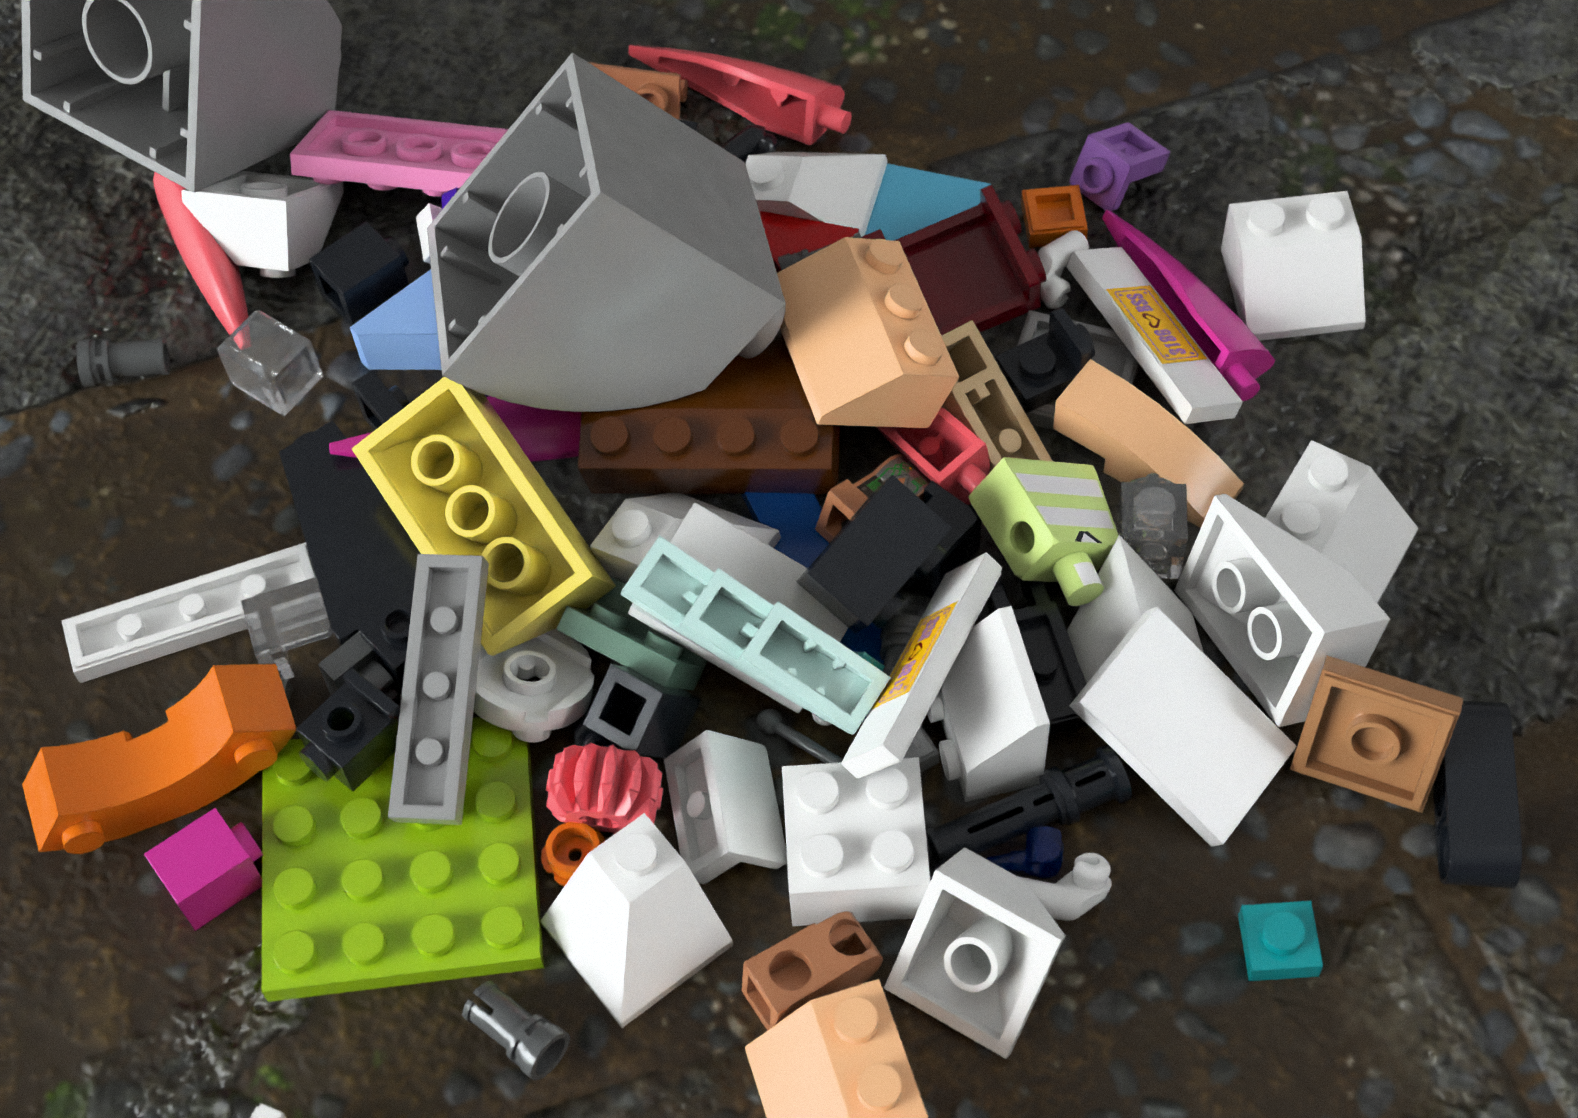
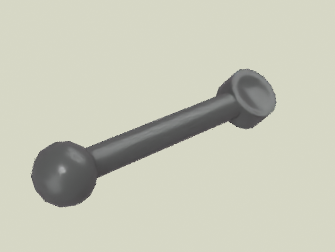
[756,709,843,763]

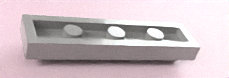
[388,554,489,825]

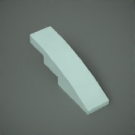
[621,535,891,735]

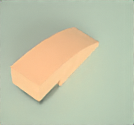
[1053,359,1244,528]

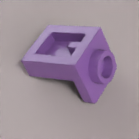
[1069,122,1171,211]

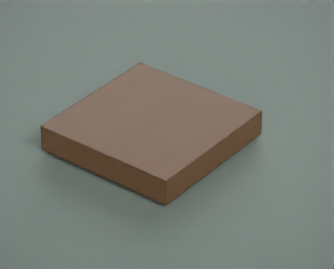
[1290,655,1464,813]

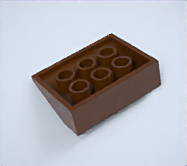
[578,329,840,494]

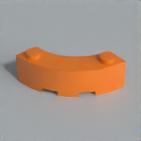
[22,664,296,854]

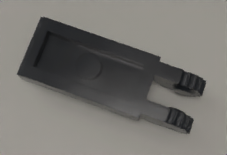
[986,578,1088,735]

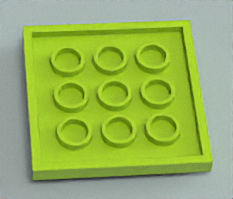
[262,717,544,1002]

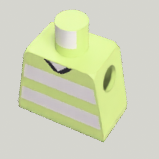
[968,457,1119,606]

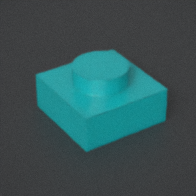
[1238,901,1323,981]

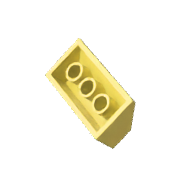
[351,377,616,656]

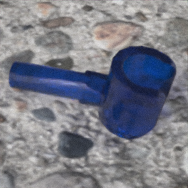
[985,827,1064,878]

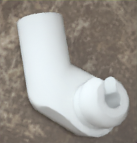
[1038,230,1089,309]
[1018,853,1112,921]

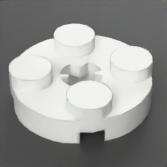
[474,629,594,743]

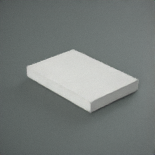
[628,502,848,714]
[1069,606,1297,847]

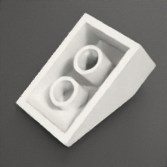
[1174,494,1390,727]

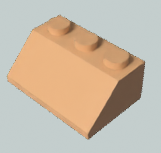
[777,237,959,428]
[745,979,928,1118]

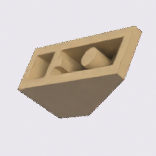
[942,320,1052,472]

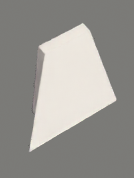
[1067,535,1204,684]

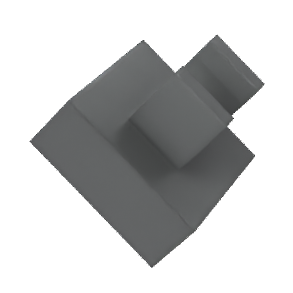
[318,632,400,702]

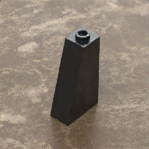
[279,420,421,647]

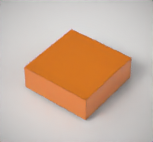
[1021,185,1088,248]

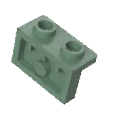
[556,578,707,690]

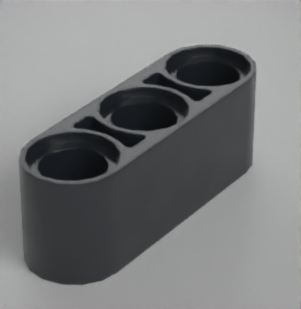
[1433,701,1522,889]

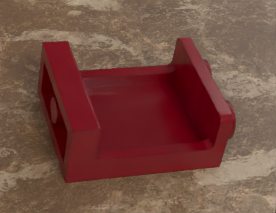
[861,185,1047,336]

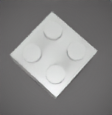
[782,757,930,926]

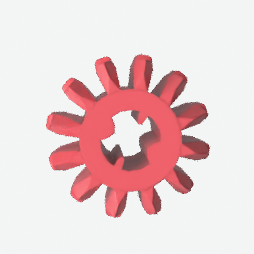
[546,743,663,834]

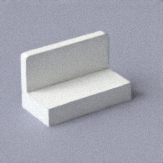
[664,730,787,884]

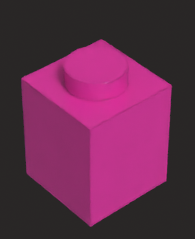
[144,808,263,931]

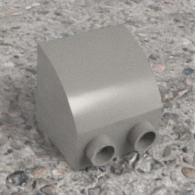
[21,0,342,193]
[427,52,786,412]

